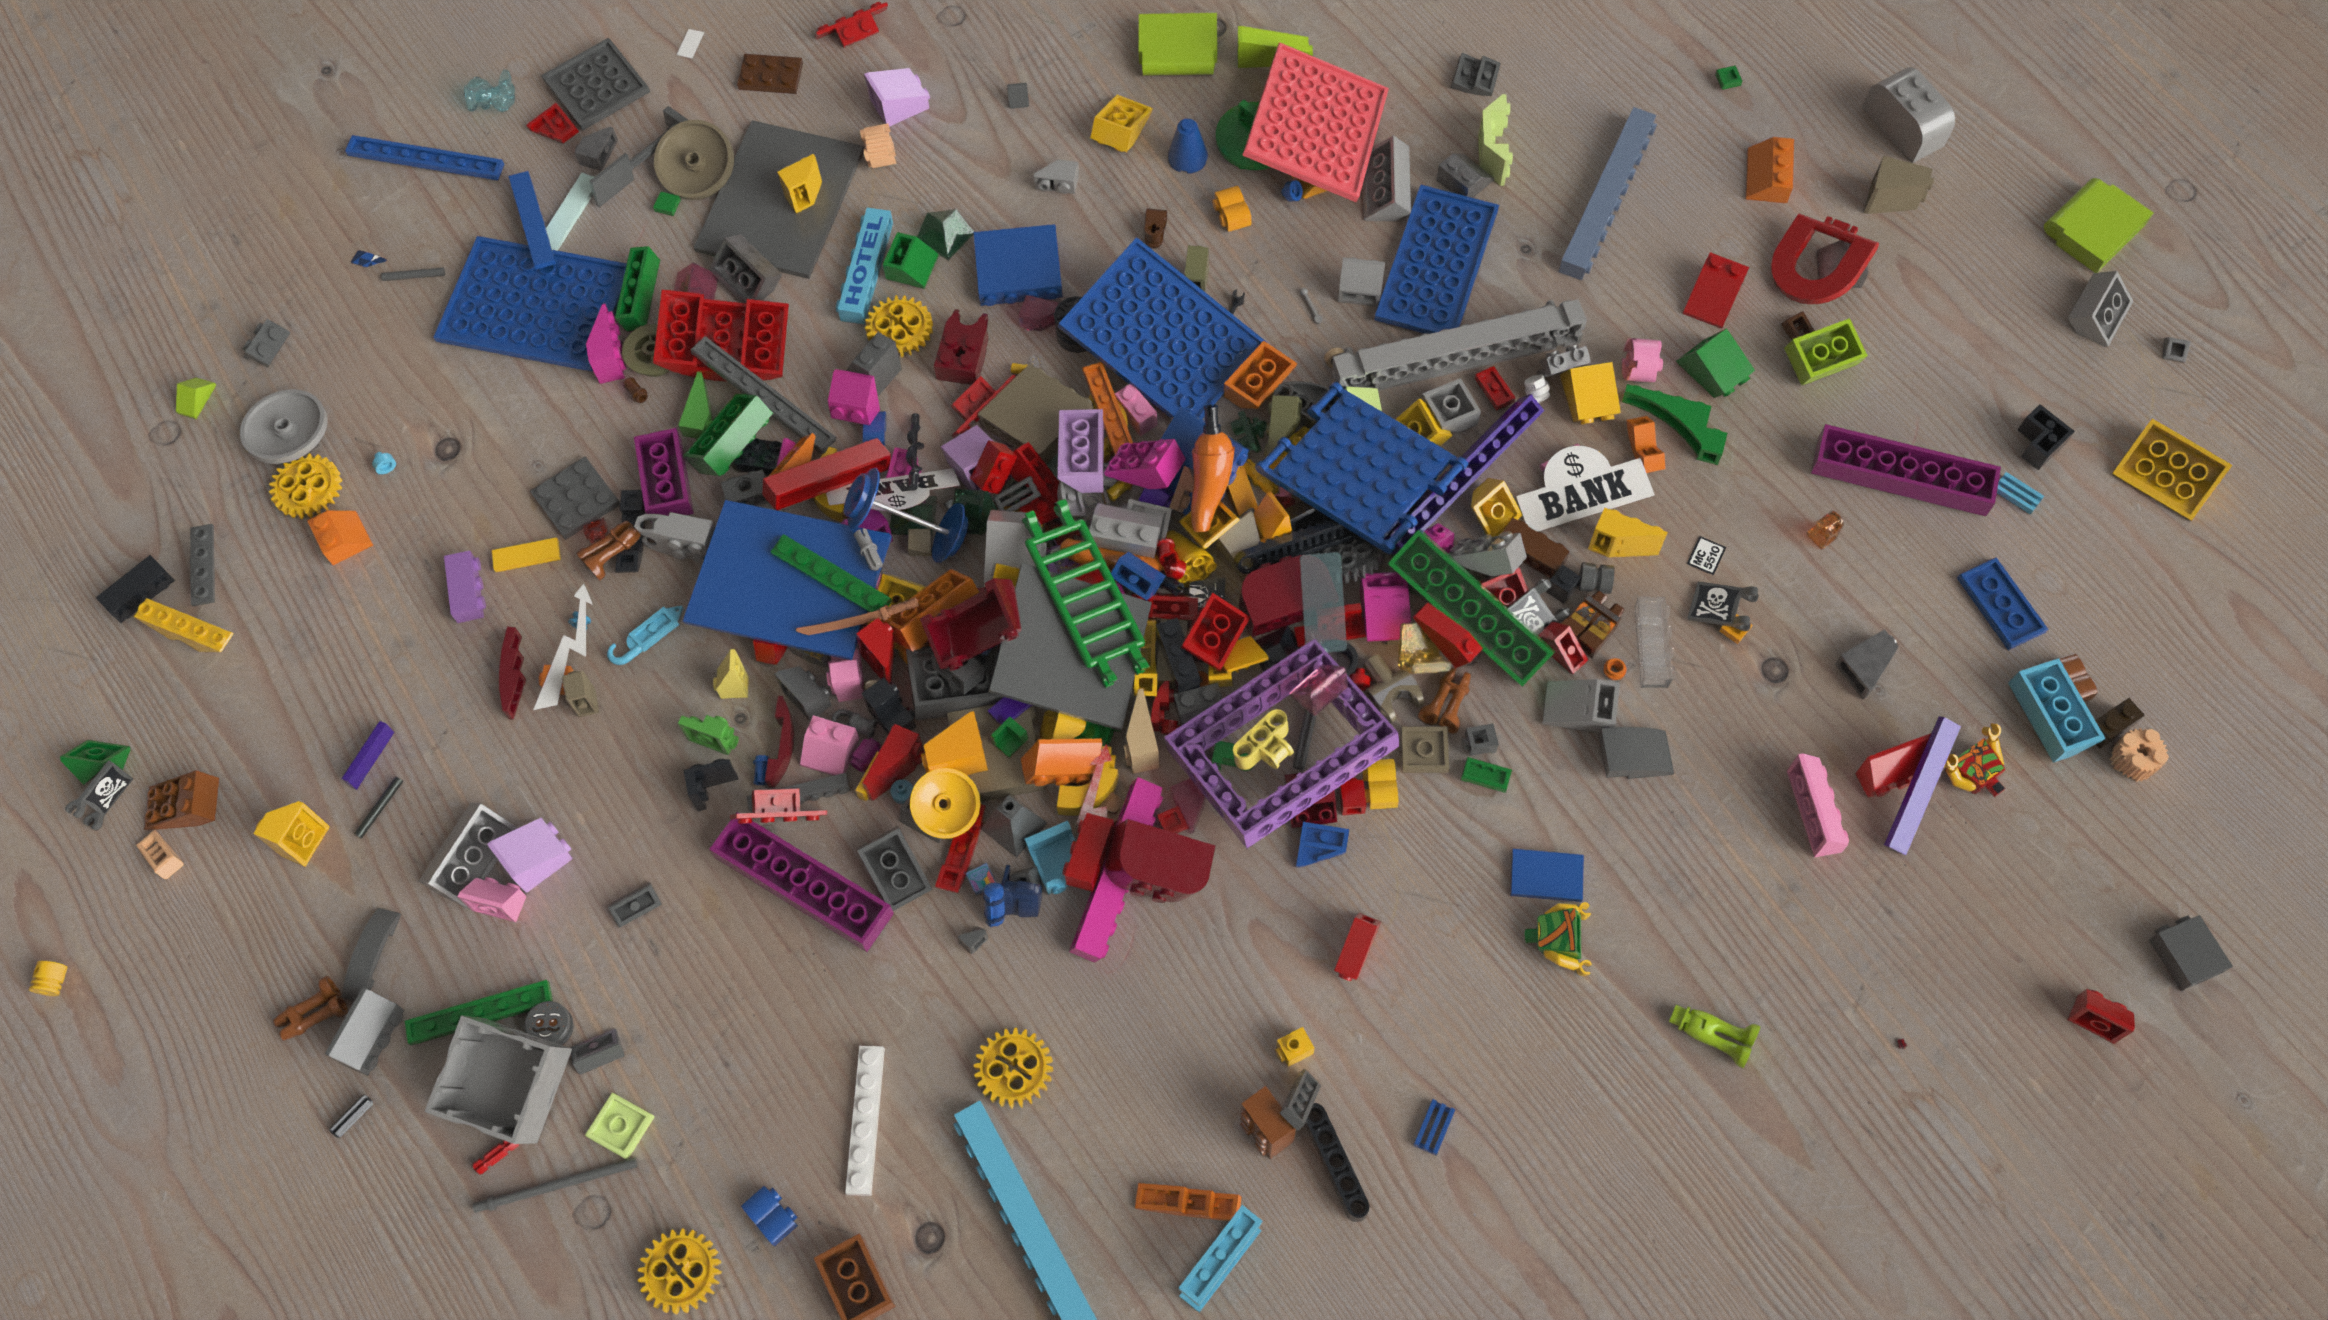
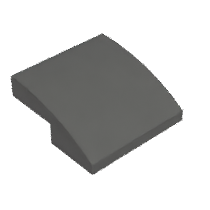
[1451,53,1501,96]

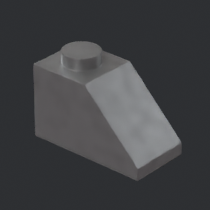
[574,127,618,171]

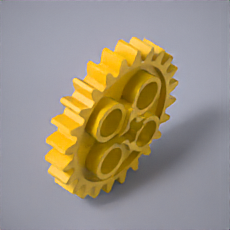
[865,295,933,358]
[269,453,342,519]
[974,1028,1054,1109]
[637,1228,722,1314]

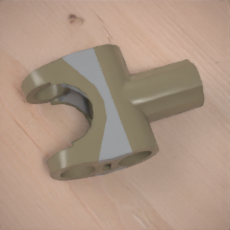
[1363,655,1425,724]

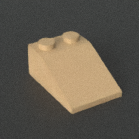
[1123,689,1160,774]

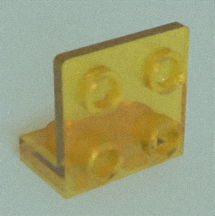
[1398,622,1451,674]

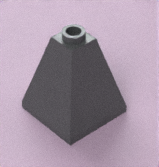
[981,795,1047,858]

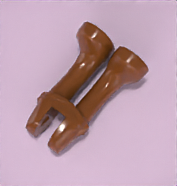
[576,521,641,581]
[1418,666,1471,734]
[273,976,348,1040]

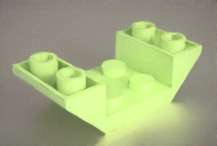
[1478,94,1513,186]

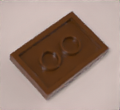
[737,54,803,94]

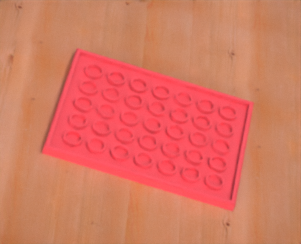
[1242,42,1389,202]

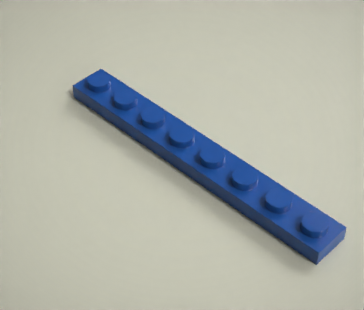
[345,135,505,181]

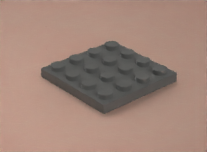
[541,38,650,131]

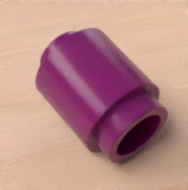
[849,738,881,773]

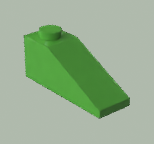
[678,372,713,439]

